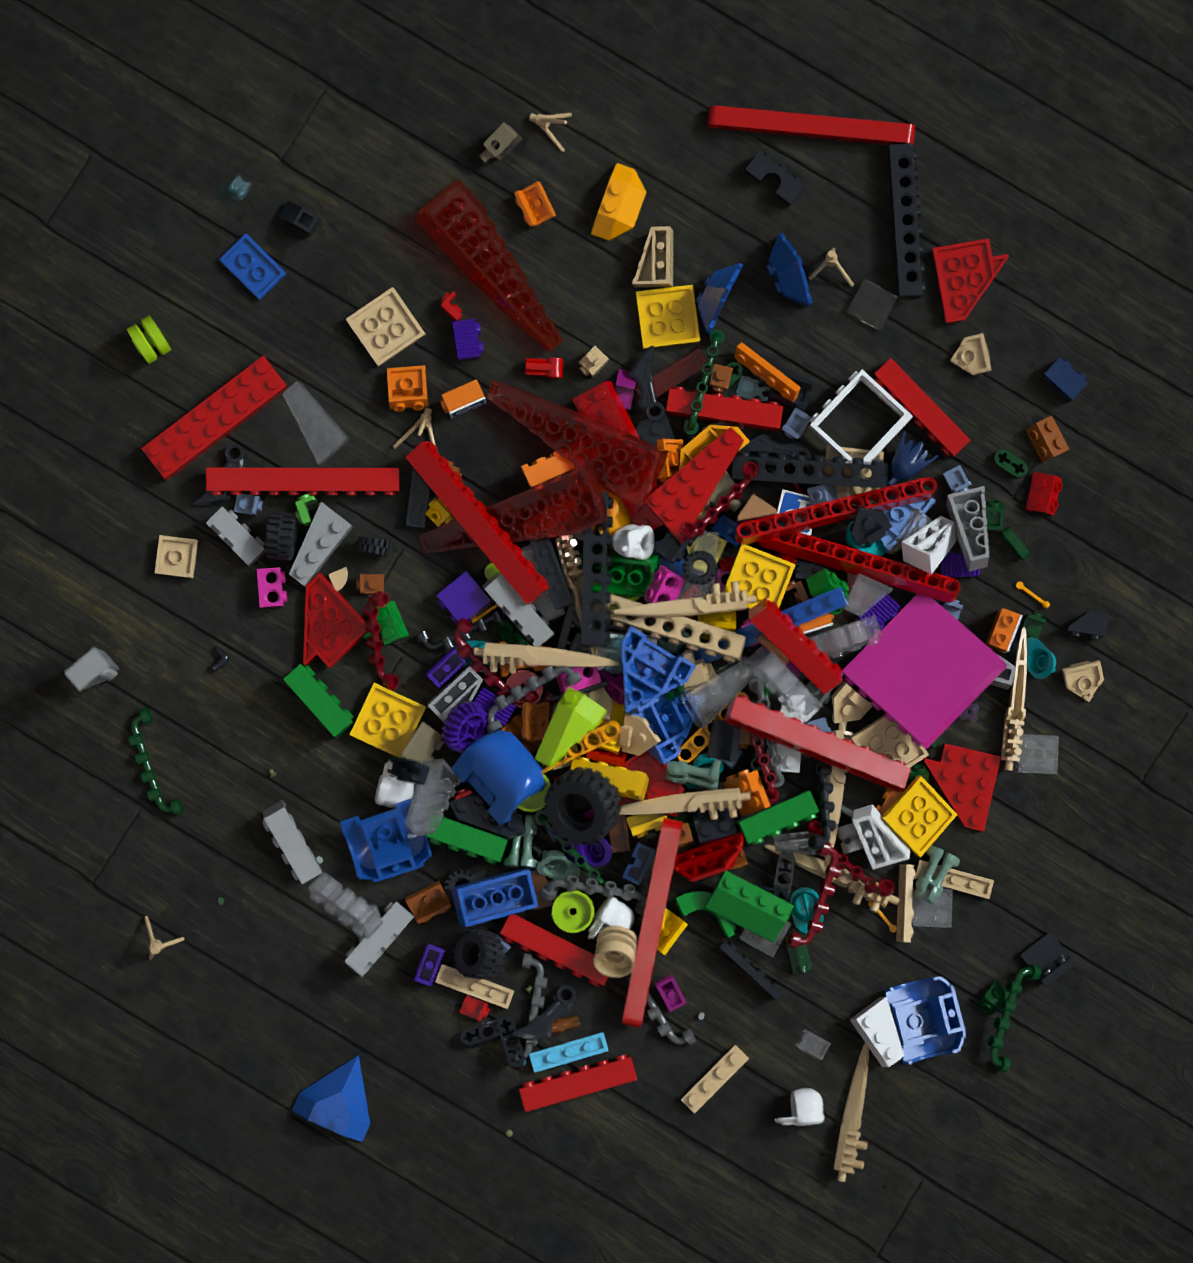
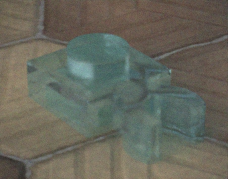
[736,375,771,401]

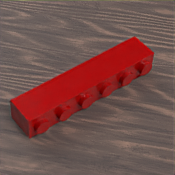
[873,358,971,458]
[666,387,783,432]
[748,597,842,695]
[500,914,608,987]
[519,1054,637,1112]

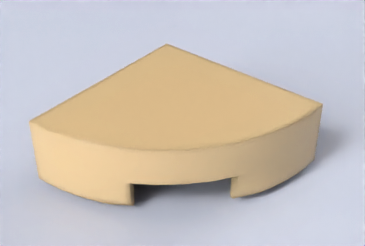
[328,567,348,591]

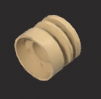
[594,926,637,978]

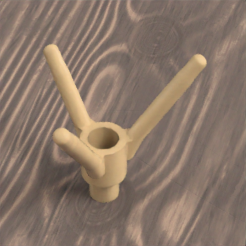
[529,113,572,152]
[809,248,854,286]
[393,408,436,449]
[144,916,184,959]

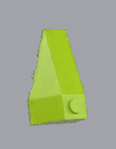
[535,687,607,768]

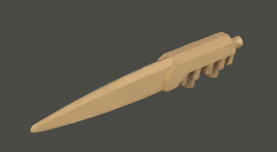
[555,527,599,667]
[611,581,756,617]
[1001,627,1027,771]
[474,642,619,673]
[825,721,854,864]
[620,788,751,819]
[765,845,900,913]
[834,1042,870,1182]

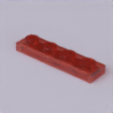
[635,348,706,398]

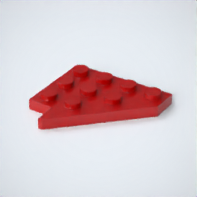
[932,238,1009,324]
[303,573,368,668]
[924,743,1001,831]
[619,751,685,817]

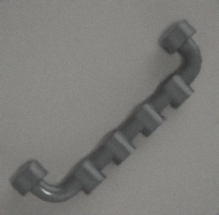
[486,666,582,733]
[748,678,784,787]
[541,875,647,915]
[627,947,697,1045]
[506,952,547,1064]

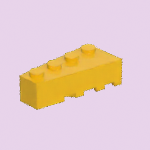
[571,757,649,801]

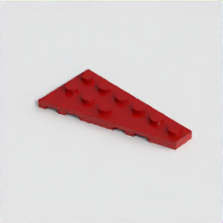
[644,427,744,544]

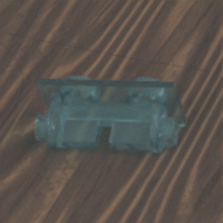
[604,634,624,675]

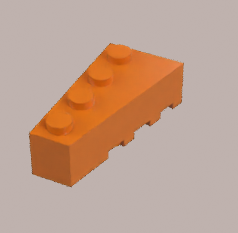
[521,437,601,492]

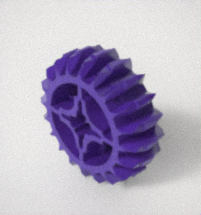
[441,701,488,753]

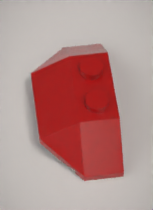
[673,832,744,882]

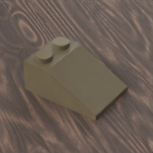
[401,722,444,766]

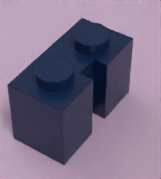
[1042,358,1088,402]
[622,842,656,885]

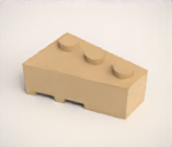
[632,226,673,288]

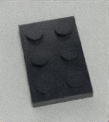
[685,781,737,845]

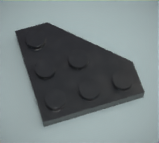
[449,791,526,840]

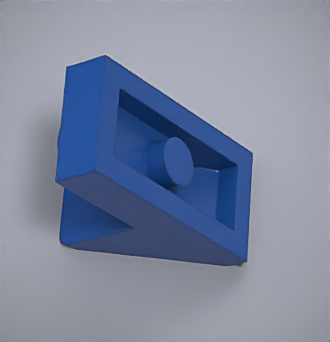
[711,515,749,548]

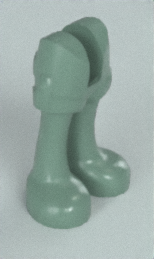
[665,759,721,790]
[504,814,539,869]
[915,846,960,904]

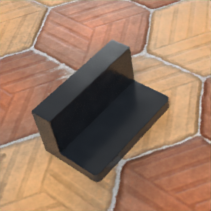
[707,719,741,762]

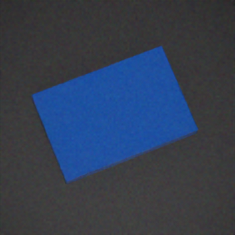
[219,233,286,301]

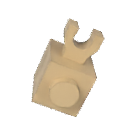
[579,346,609,377]
[683,649,711,687]

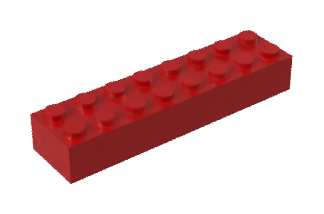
[141,355,289,481]
[572,381,665,531]

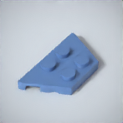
[880,492,936,554]

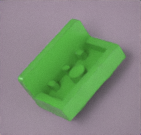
[295,494,317,527]

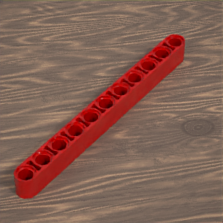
[707,106,915,146]
[735,477,937,545]
[757,526,960,603]
[622,818,683,1028]

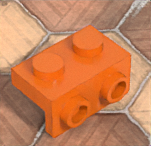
[514,182,556,227]

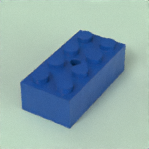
[451,868,538,927]

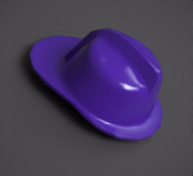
[567,838,612,866]

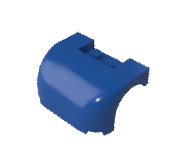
[451,730,546,825]
[340,798,432,882]
[883,977,966,1064]

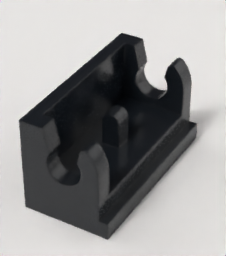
[794,561,834,580]
[387,756,431,786]

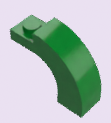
[674,891,736,938]

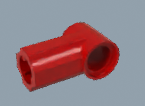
[525,358,564,379]

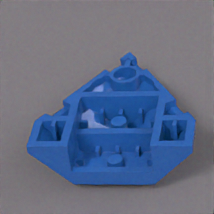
[766,233,812,307]
[696,263,743,336]
[621,626,696,713]
[628,693,705,765]
[292,1055,370,1142]

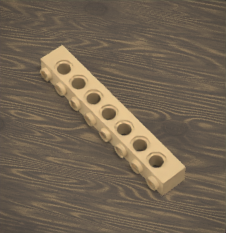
[592,591,747,662]

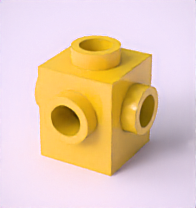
[425,497,454,527]

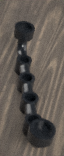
[414,609,506,651]
[802,753,836,850]

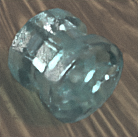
[228,175,252,200]

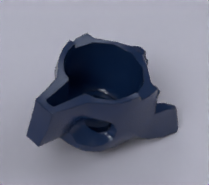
[887,431,938,486]

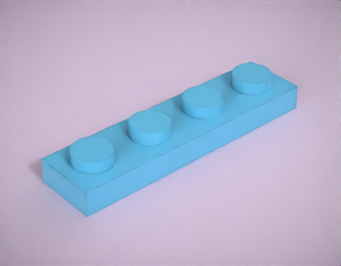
[529,1032,609,1073]

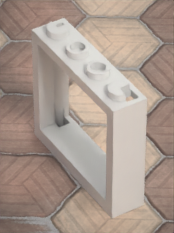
[809,370,913,471]

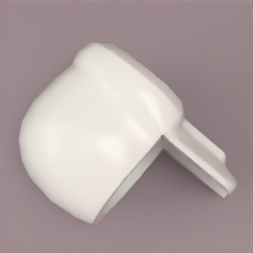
[613,524,655,560]
[375,758,414,809]
[588,897,634,940]
[775,1088,824,1126]

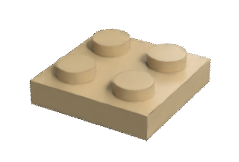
[155,535,198,578]

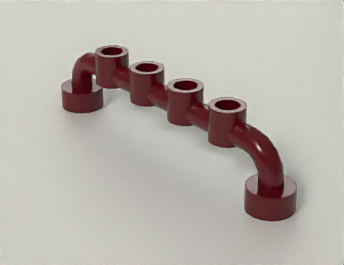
[680,462,758,539]
[362,591,399,690]
[454,617,539,705]
[749,732,779,803]
[807,820,894,897]
[787,842,841,949]

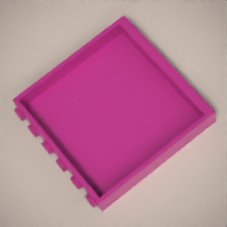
[842,594,1007,749]

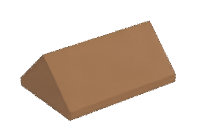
[735,494,777,525]

